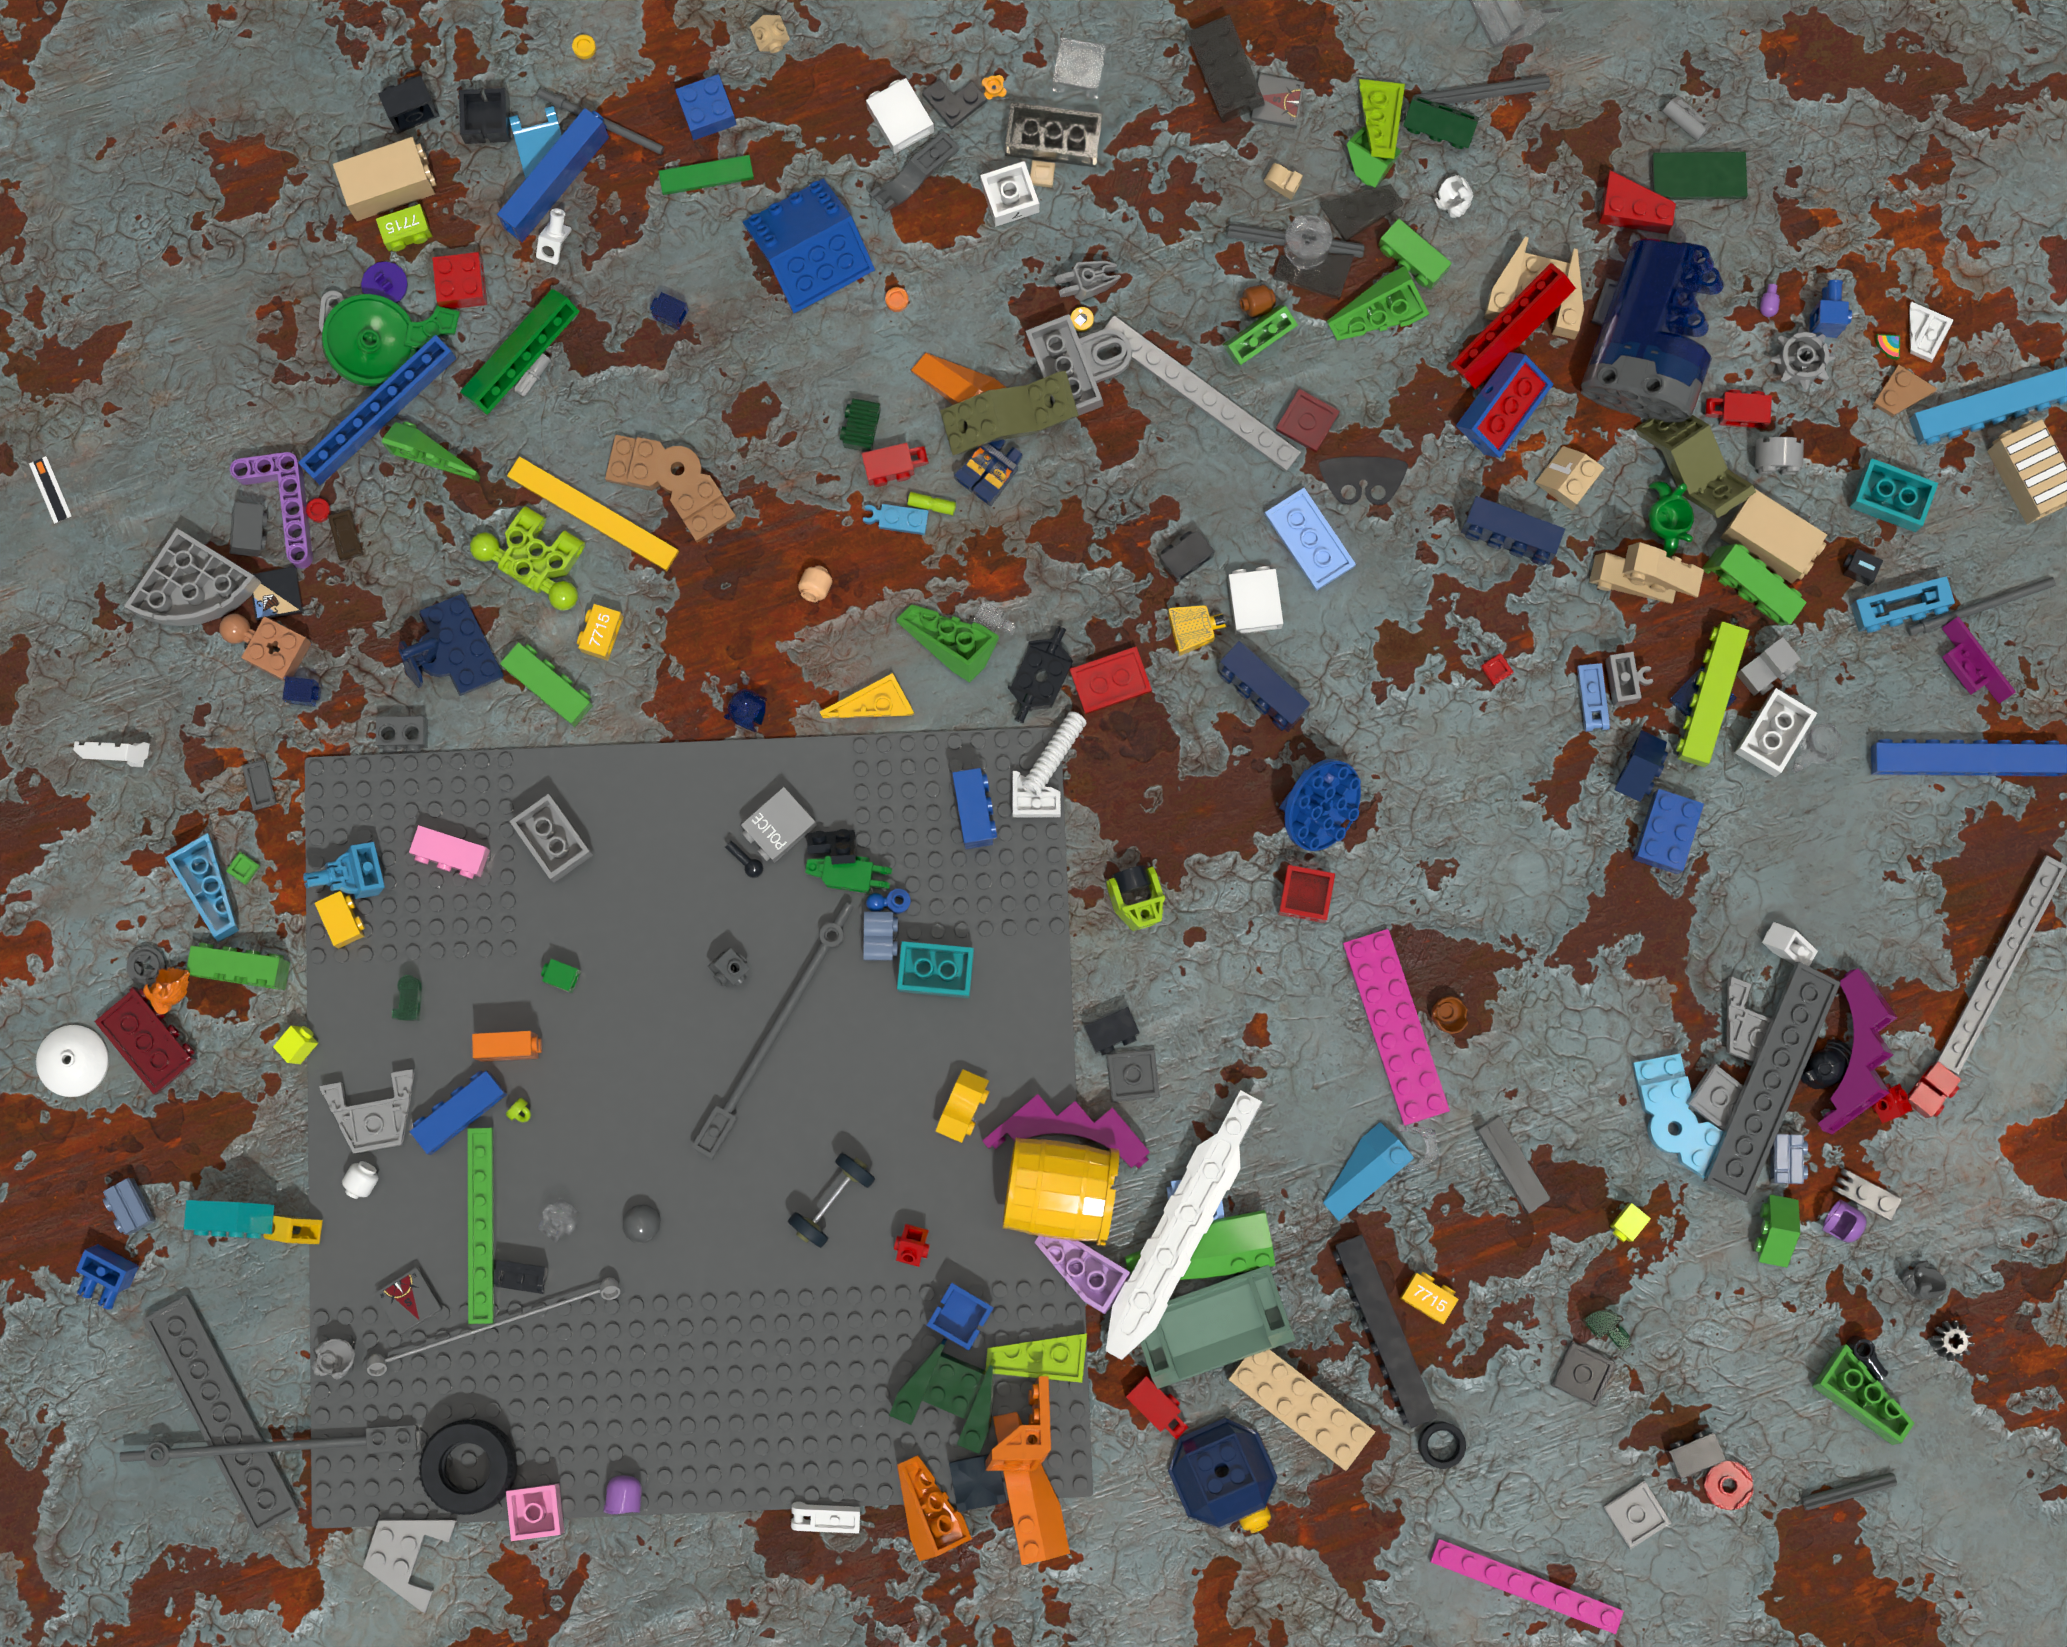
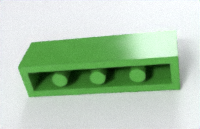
[500,642,593,728]

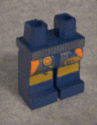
[954,440,1023,507]

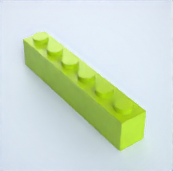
[1676,622,1749,768]

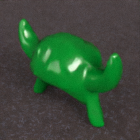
[1648,481,1694,558]

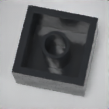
[378,76,440,134]

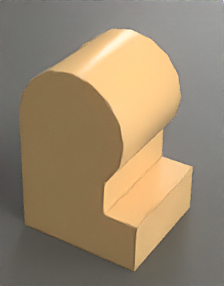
[1264,163,1303,200]

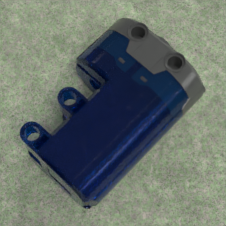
[1581,239,1724,422]

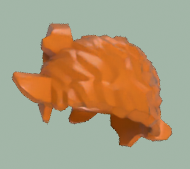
[143,967,190,1014]

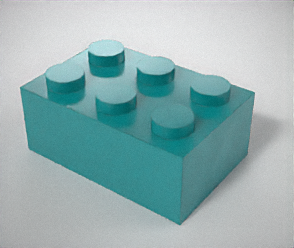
[1849,458,1938,533]
[897,941,974,998]
[184,1200,274,1239]

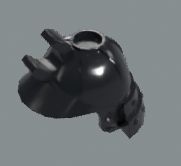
[1800,1039,1852,1089]

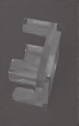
[1052,37,1106,99]

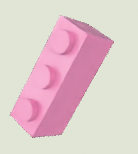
[409,825,490,879]

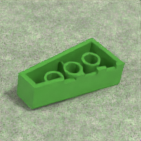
[1812,1344,1914,1445]

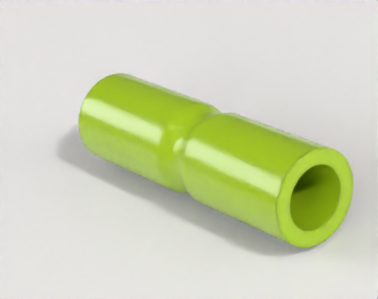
[908,492,956,516]

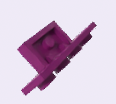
[1942,616,2016,704]

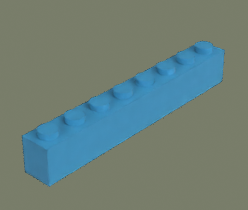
[1909,367,2067,446]

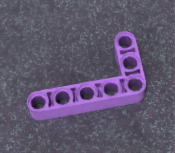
[230,452,313,569]

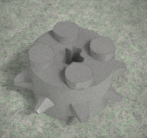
[1771,327,1836,390]

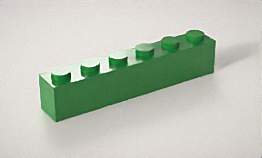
[460,288,580,415]

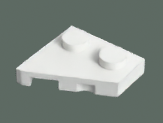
[1013,771,1061,817]

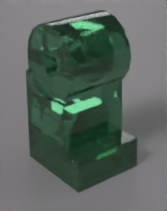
[392,975,422,1021]

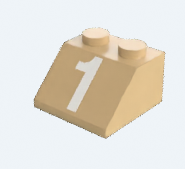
[1535,446,1604,511]

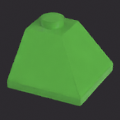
[1347,126,1402,188]

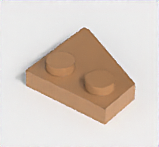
[1872,365,1937,417]

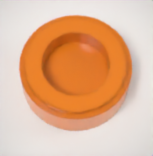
[885,287,909,312]

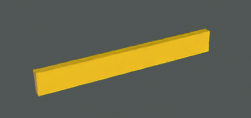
[507,456,679,571]

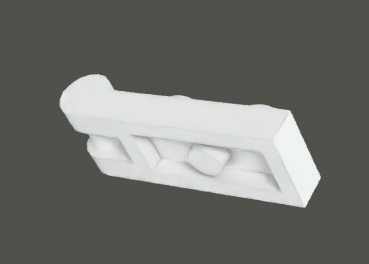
[791,1502,860,1533]

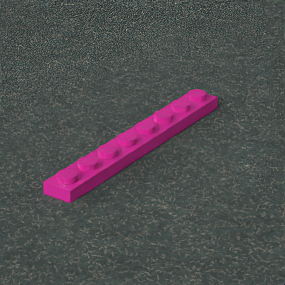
[1430,1538,1624,1634]

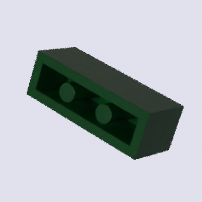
[1403,95,1480,149]

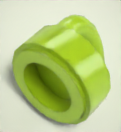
[505,1098,531,1122]

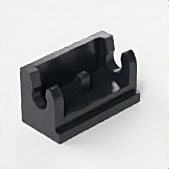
[494,1260,548,1294]

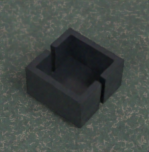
[459,88,511,144]

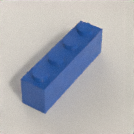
[409,1071,508,1155]

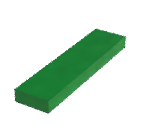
[659,155,754,195]

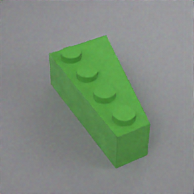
[1702,544,1807,626]
[186,943,290,991]

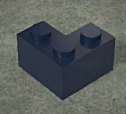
[1614,730,1668,802]

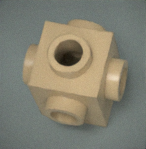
[750,15,790,53]

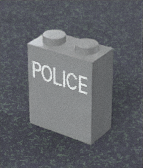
[741,787,817,863]

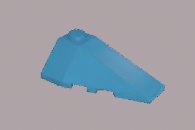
[1323,1122,1414,1221]

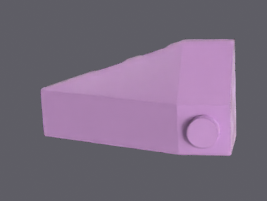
[1035,1236,1131,1314]

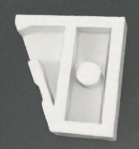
[1909,302,1953,363]

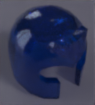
[724,689,767,732]

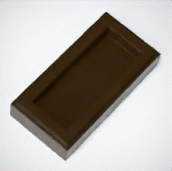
[328,509,363,561]

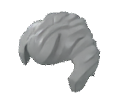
[311,1339,355,1380]

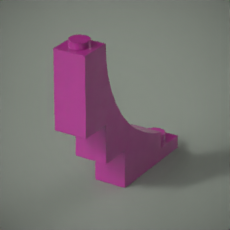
[1818,968,1897,1134]
[982,1094,1150,1169]

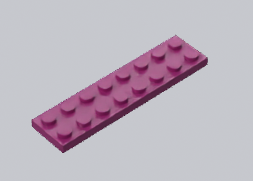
[1342,929,1450,1126]

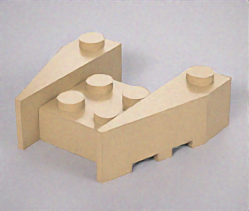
[1484,237,1584,340]
[1589,542,1704,604]

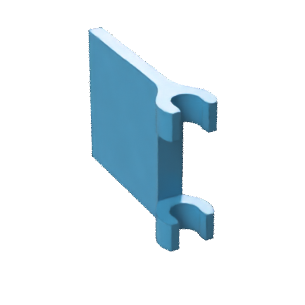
[509,106,562,179]

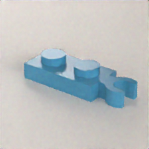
[863,504,929,535]

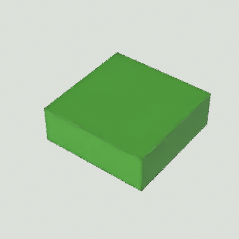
[226,852,261,885]

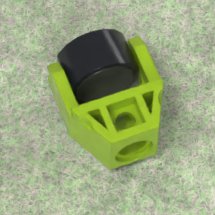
[1106,865,1165,931]

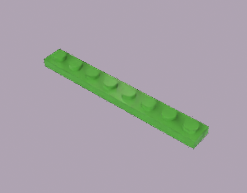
[468,1128,494,1324]

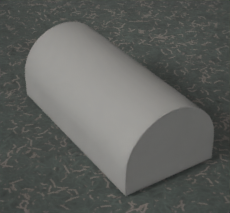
[1662,96,1712,142]

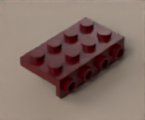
[94,987,197,1095]

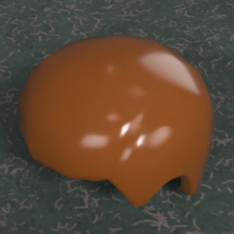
[1431,996,1468,1034]

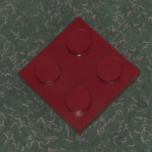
[1276,389,1340,453]

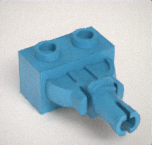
[303,842,385,899]

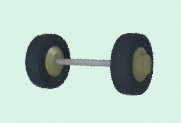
[788,1152,875,1248]

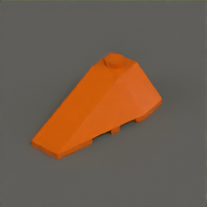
[897,1455,972,1562]

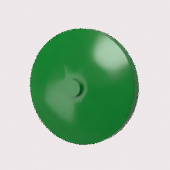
[321,294,416,386]

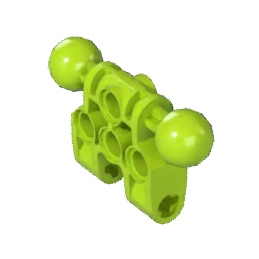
[470,506,586,611]

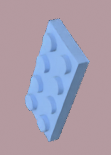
[1264,488,1356,591]

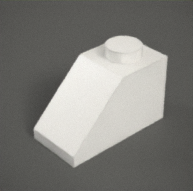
[1762,922,1818,966]

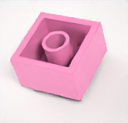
[506,1483,565,1541]

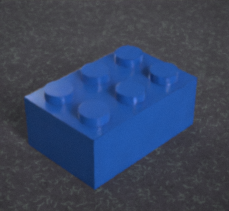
[952,768,997,850]
[1633,789,1704,875]

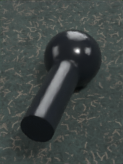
[725,840,763,878]

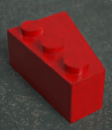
[1599,170,1676,234]

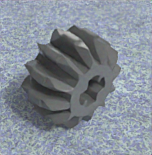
[1931,1320,1975,1362]

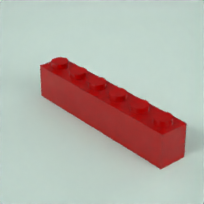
[1451,263,1576,390]

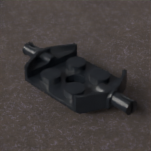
[1008,626,1073,723]

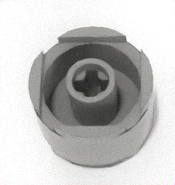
[1755,437,1804,475]

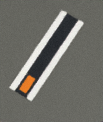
[29,456,71,524]

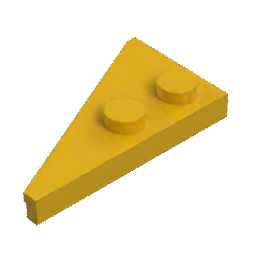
[820,673,914,719]

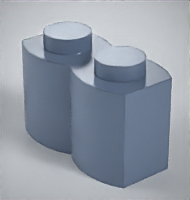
[864,912,898,961]

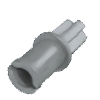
[514,353,551,397]

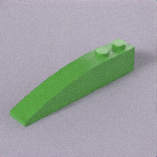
[1125,1210,1275,1280]

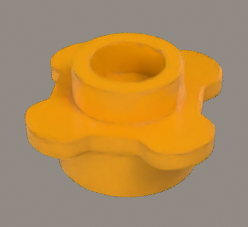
[982,75,1007,100]

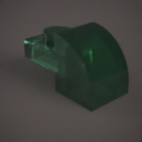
[1581,1310,1632,1351]

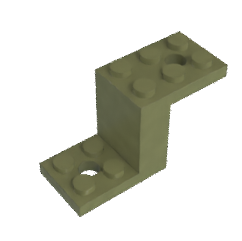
[940,371,1079,455]
[1635,415,1756,518]

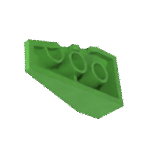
[896,605,999,683]

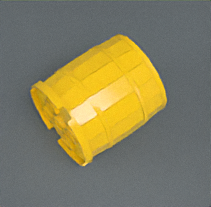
[1002,1137,1119,1246]

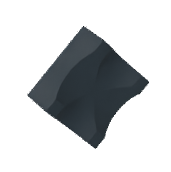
[949,1455,1007,1512]

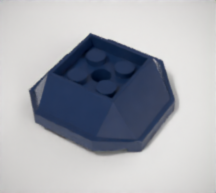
[1168,1418,1278,1529]

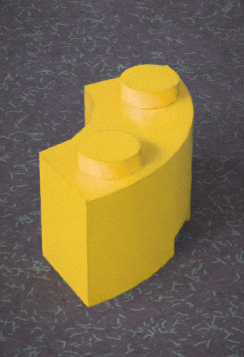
[936,1069,990,1143]

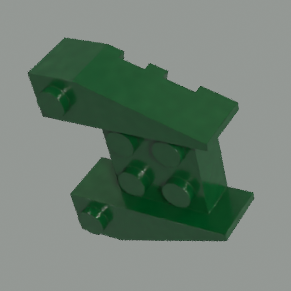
[889,1339,996,1454]

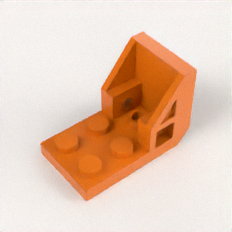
[985,1376,1051,1471]

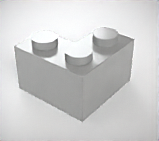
[1736,637,1801,696]

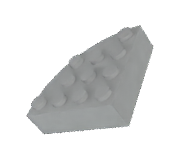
[124,528,261,626]

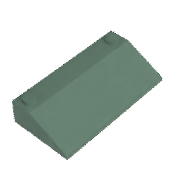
[1141,1265,1296,1389]

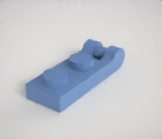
[1577,663,1610,732]

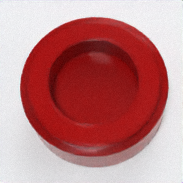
[306,498,331,523]

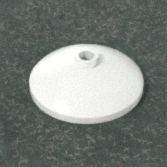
[36,1025,109,1097]

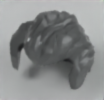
[1902,1260,1947,1300]

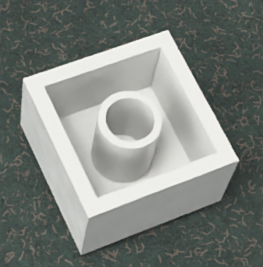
[980,161,1039,227]

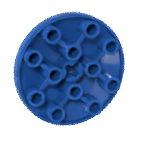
[1279,759,1361,851]

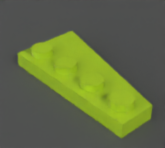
[1358,79,1405,159]
[985,1333,1087,1383]

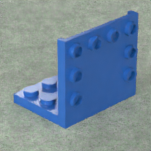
[743,179,875,313]

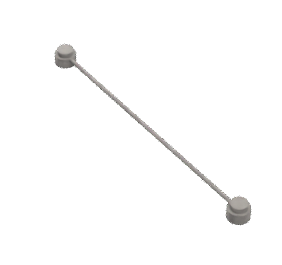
[366,1277,620,1376]

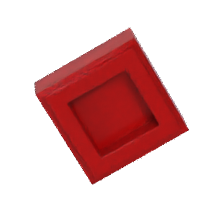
[1480,653,1514,686]

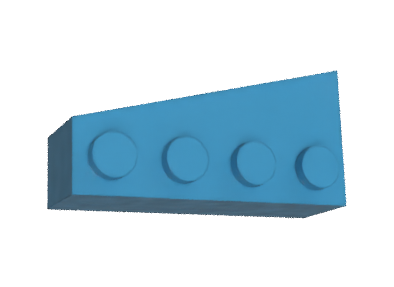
[165,833,239,943]

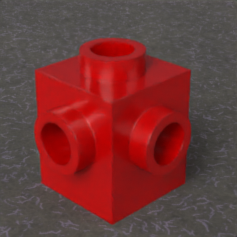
[1872,1083,1913,1124]
[894,1224,930,1267]

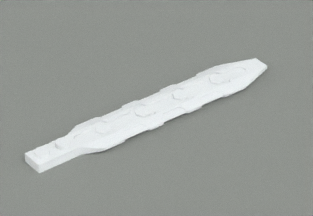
[1106,1090,1262,1360]

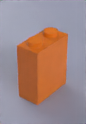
[472,1031,542,1062]

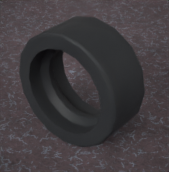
[1418,1421,1466,1469]

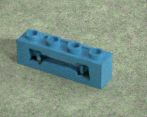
[1851,576,1955,633]

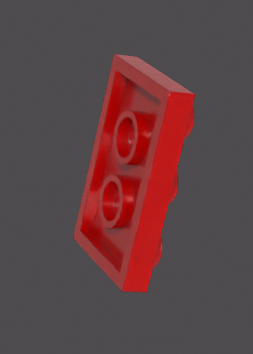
[1070,646,1152,715]

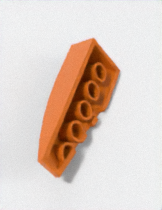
[993,1412,1070,1565]

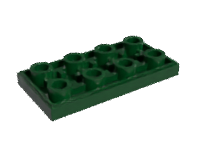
[1652,152,1748,200]

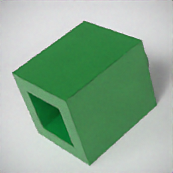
[541,959,581,993]

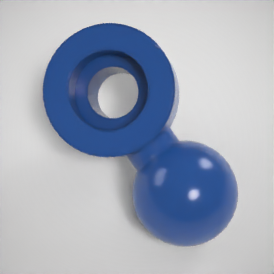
[866,889,911,914]

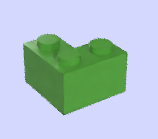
[1755,1194,1801,1268]

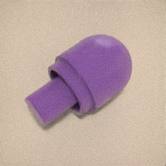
[1760,284,1780,317]

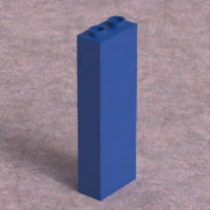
[497,108,609,243]

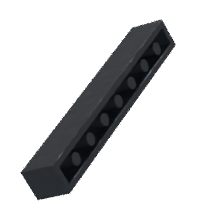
[1332,1234,1438,1428]

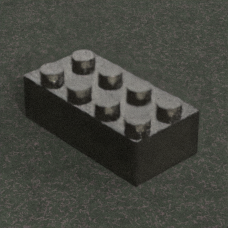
[1187,14,1265,123]
[1005,102,1103,167]

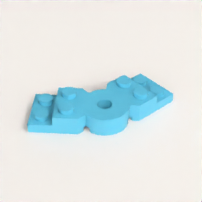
[1632,1053,1724,1179]

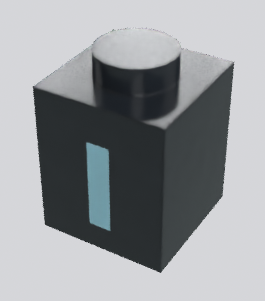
[1842,549,1883,586]

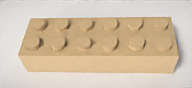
[1227,1349,1375,1471]

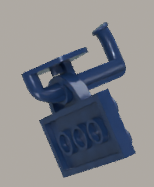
[398,594,504,696]

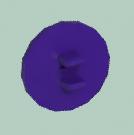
[361,262,408,303]

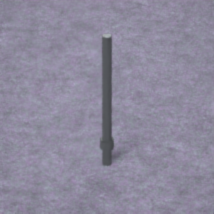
[537,88,665,155]

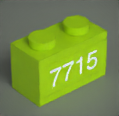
[376,204,433,251]

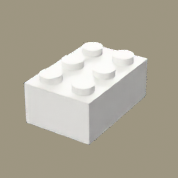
[1734,688,1817,777]

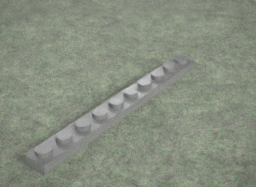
[1103,316,1301,473]
[1936,855,2067,1075]

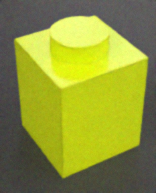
[273,1025,318,1064]
[1610,1203,1651,1242]

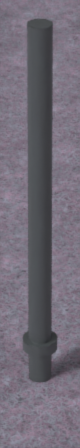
[1907,577,2056,636]

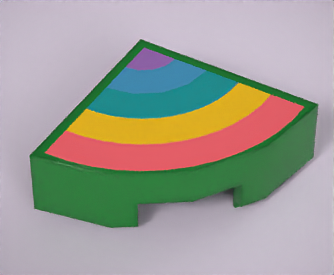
[1875,334,1900,360]

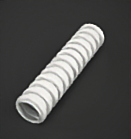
[1022,712,1086,795]

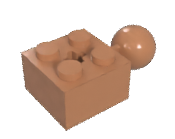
[219,614,312,684]

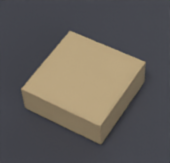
[1030,160,1055,188]

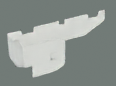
[73,741,150,767]

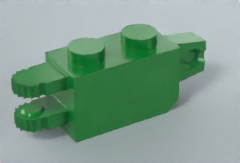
[805,856,892,894]

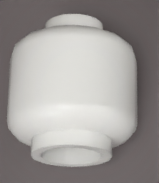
[342,1161,379,1199]

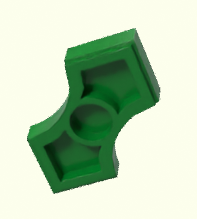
[404,306,460,350]

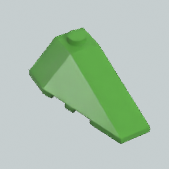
[1327,266,1429,341]
[382,422,480,481]

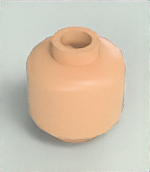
[798,566,832,602]

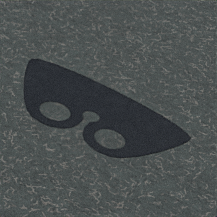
[1319,456,1408,505]

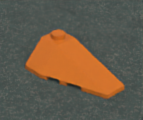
[911,353,1006,405]

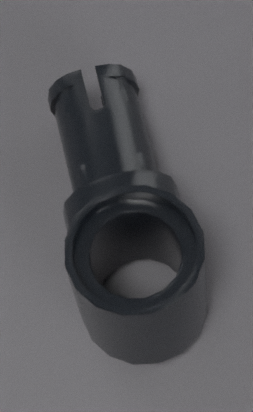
[1846,1335,1888,1381]

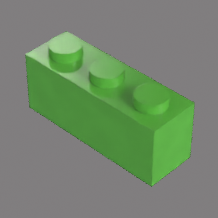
[1378,219,1452,290]
[1222,305,1298,365]

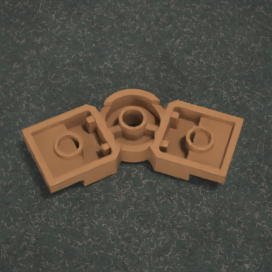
[605,435,736,543]

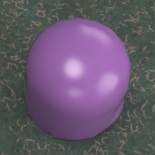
[1822,1200,1866,1243]
[603,1475,642,1514]

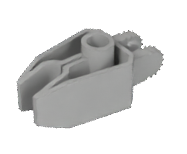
[1054,261,1121,301]

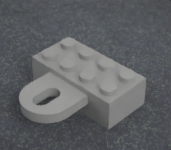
[1026,314,1132,415]

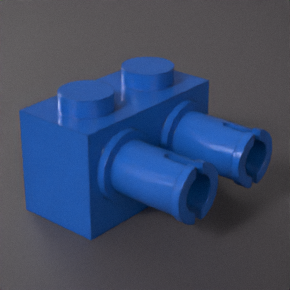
[1809,279,1852,338]
[76,1244,139,1309]

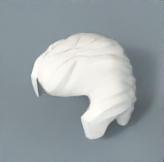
[1435,175,1473,218]

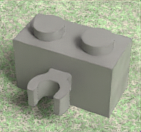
[1605,652,1653,707]

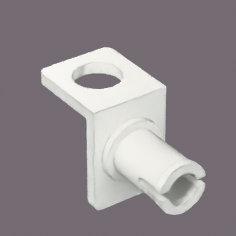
[536,208,571,265]

